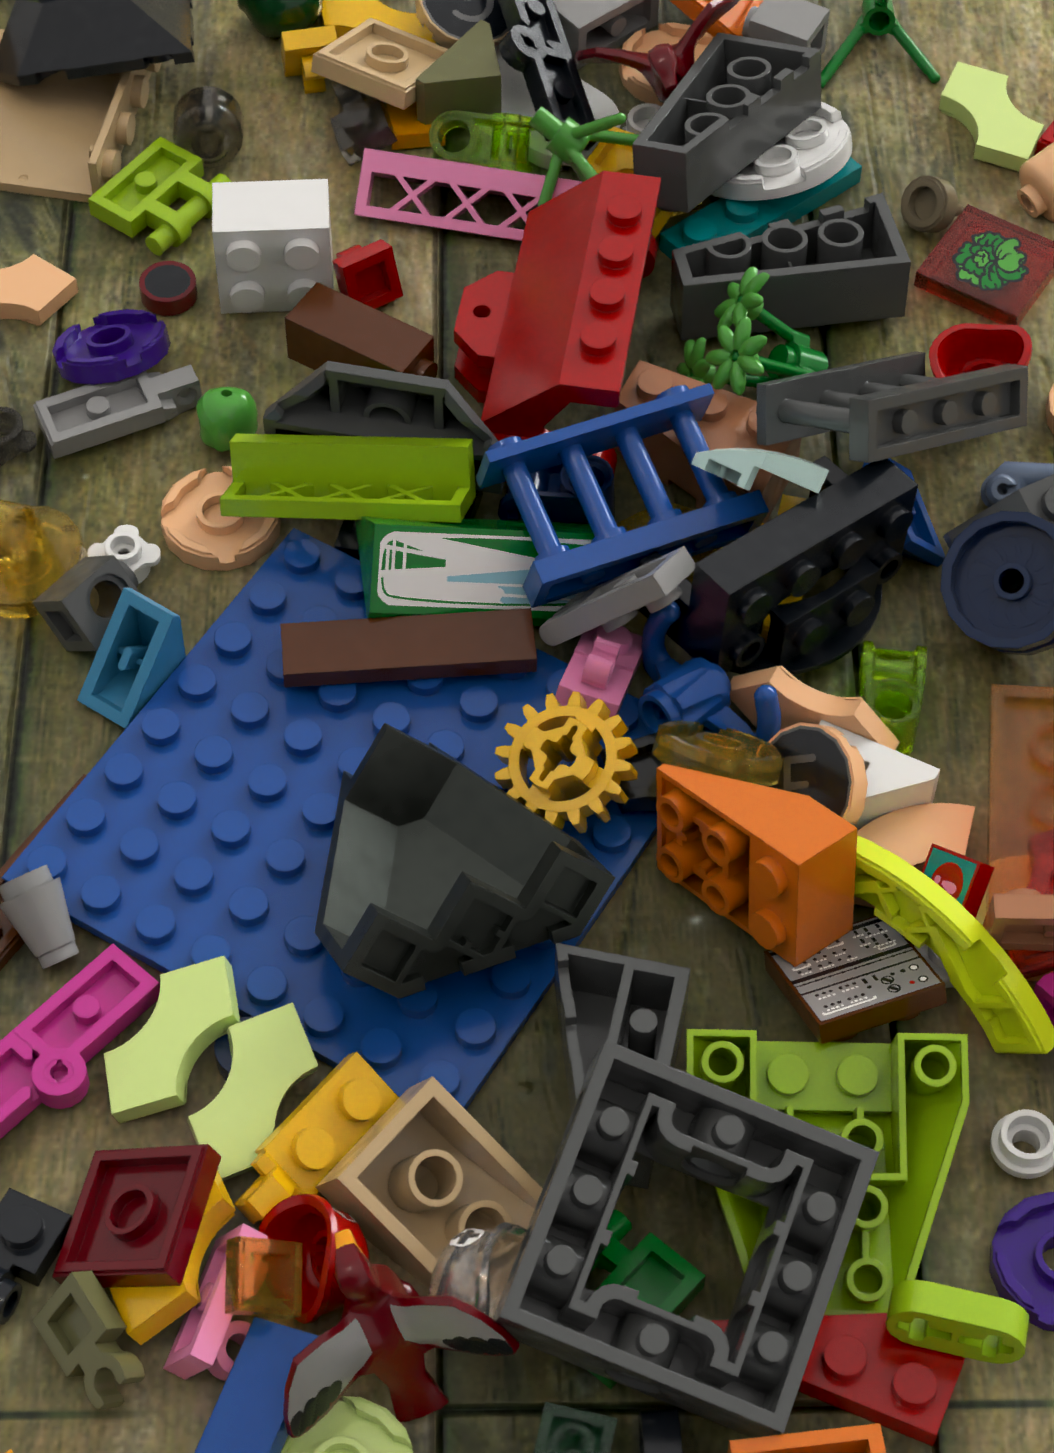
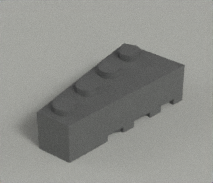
[670,193,911,340]

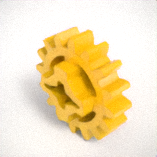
[494,691,638,834]

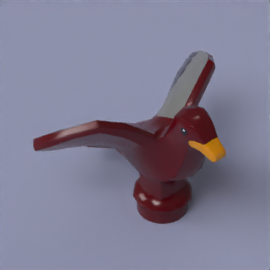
[283,1229,520,1438]

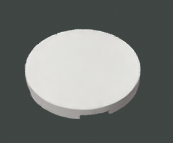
[711,102,853,201]

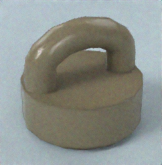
[901,175,964,233]

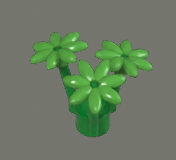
[676,266,829,396]

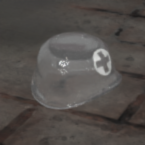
[429,1222,527,1318]

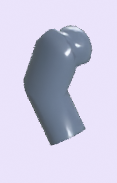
[980,461,1054,507]

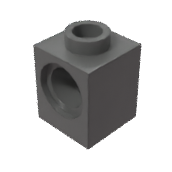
[32,555,140,651]

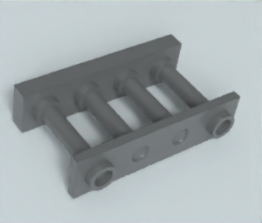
[756,351,1028,463]

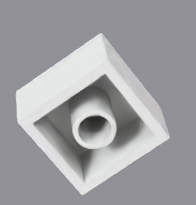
[212,179,334,314]

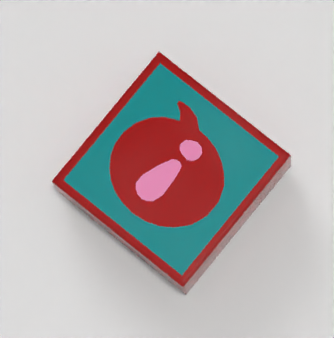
[922,843,995,918]

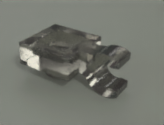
[330,81,398,166]

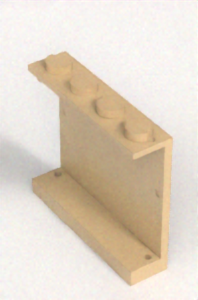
[0,29,162,203]

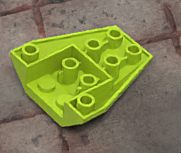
[686,1029,970,1316]

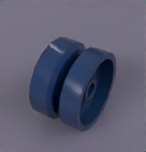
[940,511,1054,655]

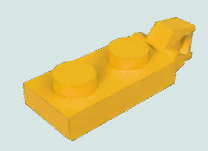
[234,1052,399,1224]

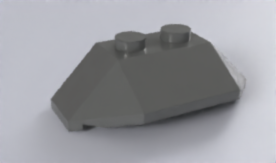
[263,361,504,494]

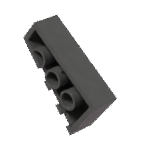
[632,32,821,213]

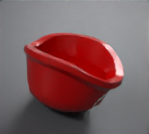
[929,323,1033,378]
[258,1194,370,1324]

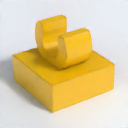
[281,25,337,94]

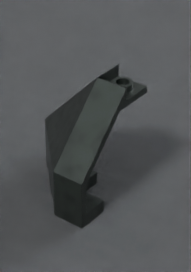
[314,723,615,999]

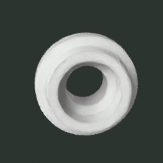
[990,1109,1054,1179]

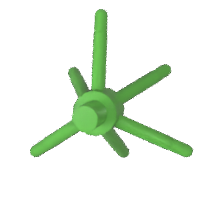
[528,106,639,207]

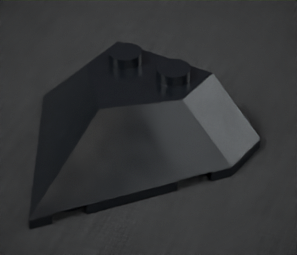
[0,0,195,87]

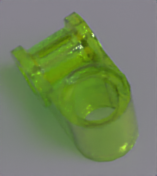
[429,110,536,174]
[858,640,927,755]

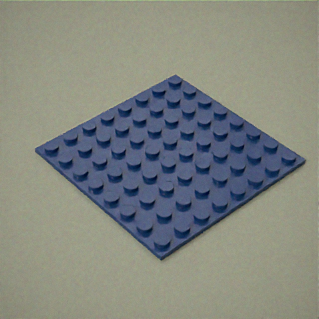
[1,528,717,1110]

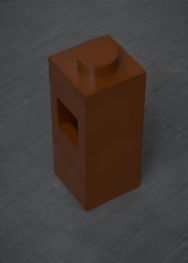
[285,282,438,378]

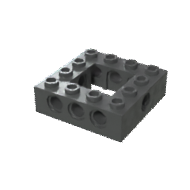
[493,1040,879,1438]

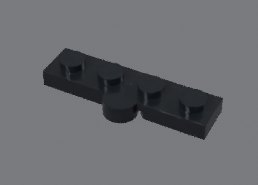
[498,0,596,151]

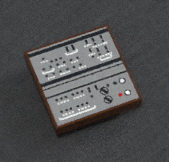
[764,916,947,1044]

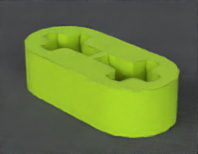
[886,1280,1029,1364]

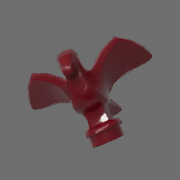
[574,0,740,103]

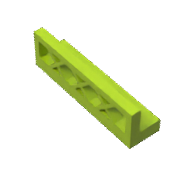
[219,433,476,523]

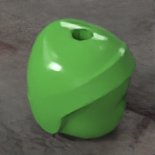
[196,387,258,452]

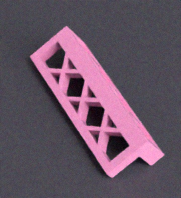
[354,148,582,242]

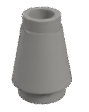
[0,864,80,969]

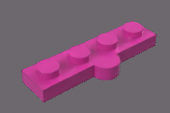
[0,943,160,1139]

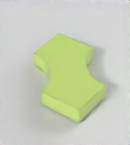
[939,61,1044,172]
[104,955,240,1123]
[187,1002,318,1181]

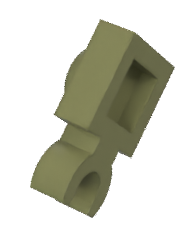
[32,1270,145,1410]

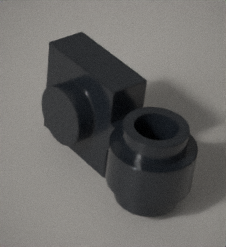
[0,1188,72,1325]

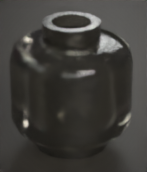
[172,86,244,168]

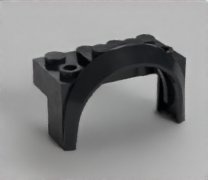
[637,456,918,675]

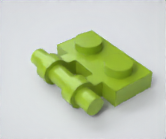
[88,136,231,256]

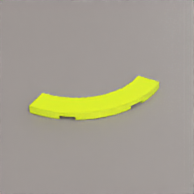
[854,835,1054,1054]

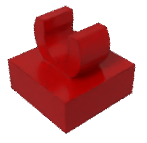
[332,239,403,309]

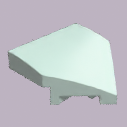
[691,448,829,494]

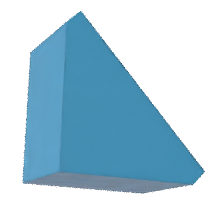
[77,587,186,729]

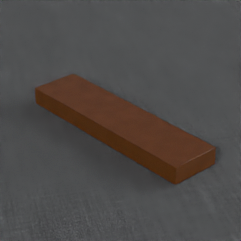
[280,608,537,688]

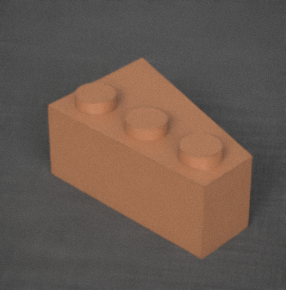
[614,360,801,523]

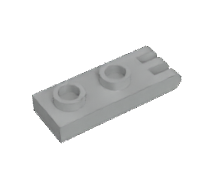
[539,546,695,646]

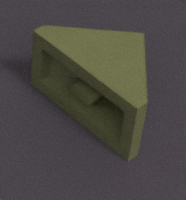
[415,20,501,125]

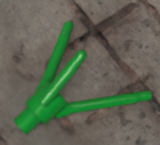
[821,0,941,89]

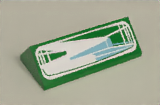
[355,516,595,626]

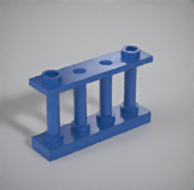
[476,383,769,608]

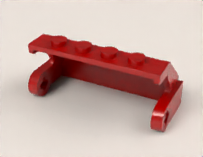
[454,171,661,483]

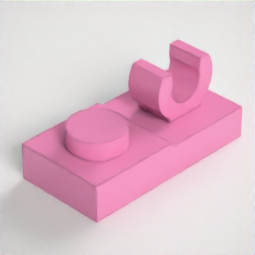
[555,625,642,717]
[163,1223,268,1381]

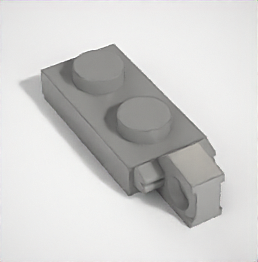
[33,365,202,459]

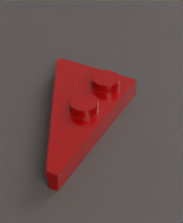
[710,1313,966,1447]

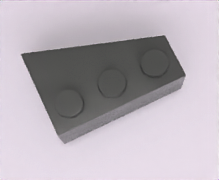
[554,942,691,1189]

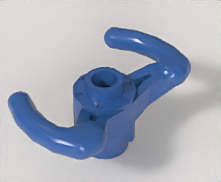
[638,601,781,765]

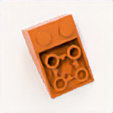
[656,764,858,967]

